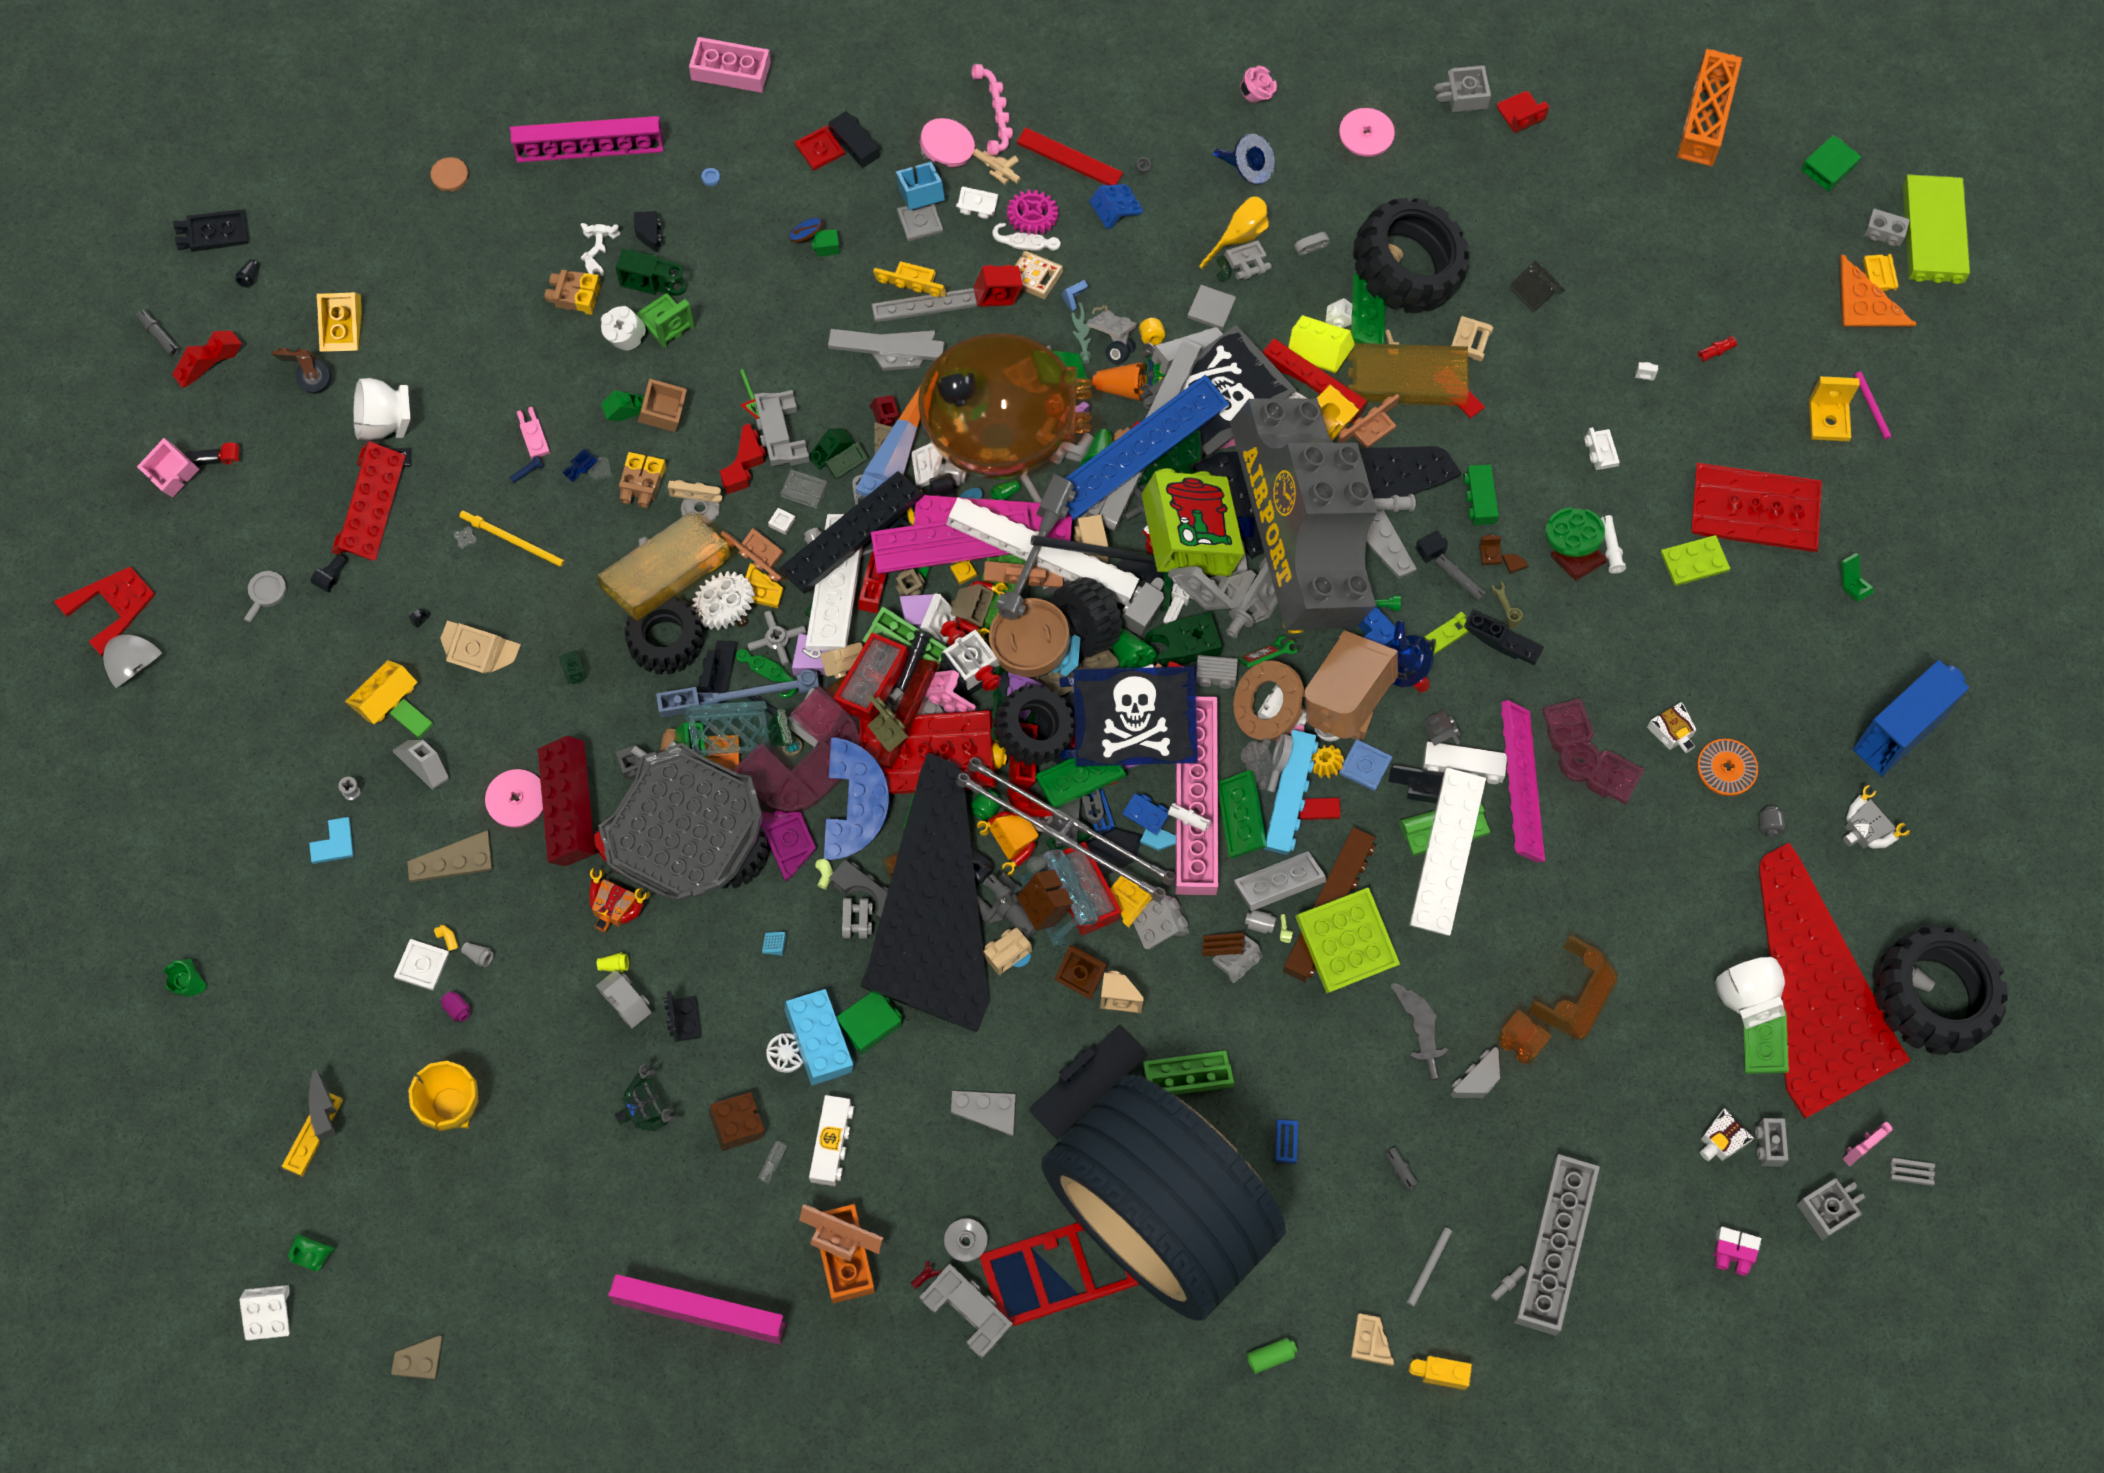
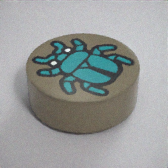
[782,736,803,757]

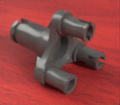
[977,872,1036,938]

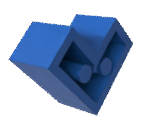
[1358,607,1401,647]

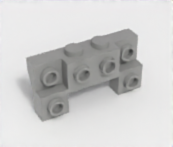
[754,390,810,466]
[920,1264,1013,1360]

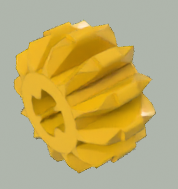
[1311,744,1344,779]

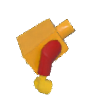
[977,811,1040,876]

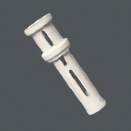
[1601,515,1626,573]

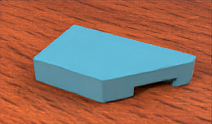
[1140,829,1176,851]

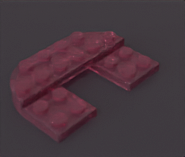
[732,686,861,813]

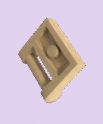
[1450,316,1493,361]

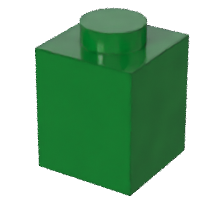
[811,229,840,257]

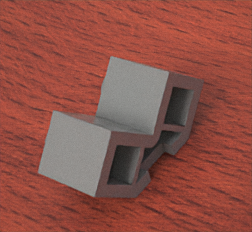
[596,970,652,1028]

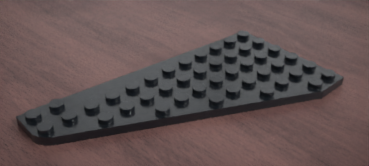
[1193,446,1461,559]

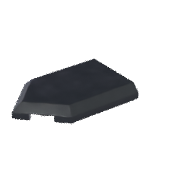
[1085,827,1143,877]

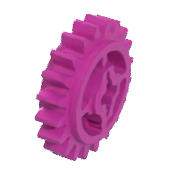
[1007,190,1058,236]

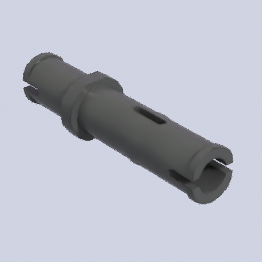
[136,309,180,357]
[1435,554,1487,602]

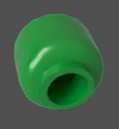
[971,790,1001,821]

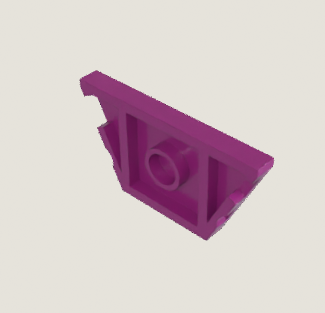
[761,810,816,882]

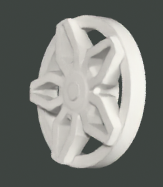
[766,1033,803,1073]

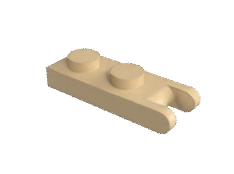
[668,480,722,503]

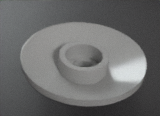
[944,1219,987,1262]

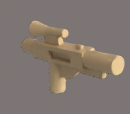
[973,149,1021,186]

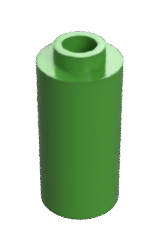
[1246,1338,1297,1374]

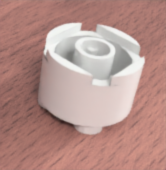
[601,306,646,351]

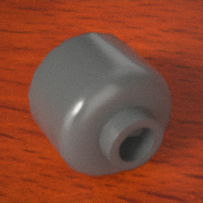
[1759,806,1786,838]

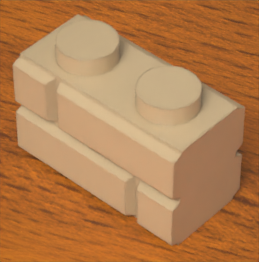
[820,642,863,679]
[983,928,1032,975]

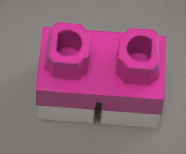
[1713,1227,1761,1276]

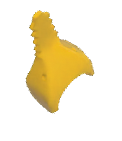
[1199,196,1269,269]

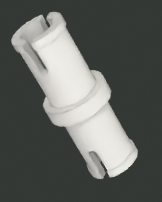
[1168,803,1211,832]

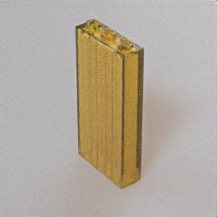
[1348,343,1468,406]
[597,512,730,621]

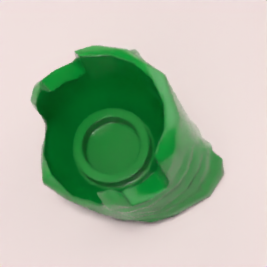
[163,958,207,997]
[288,1233,335,1272]

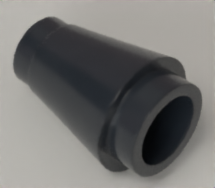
[235,259,259,288]

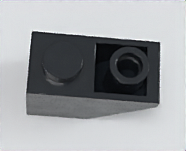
[634,211,662,252]

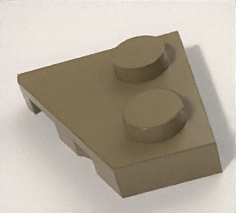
[391,1336,443,1380]

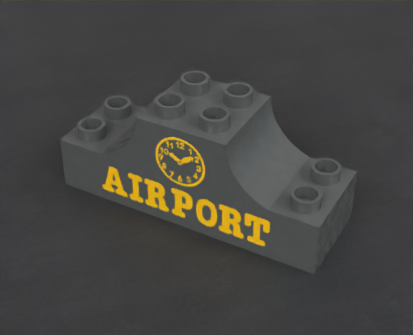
[1230,399,1378,631]

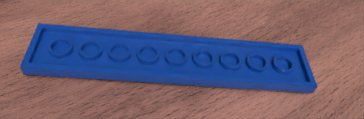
[1064,375,1229,521]

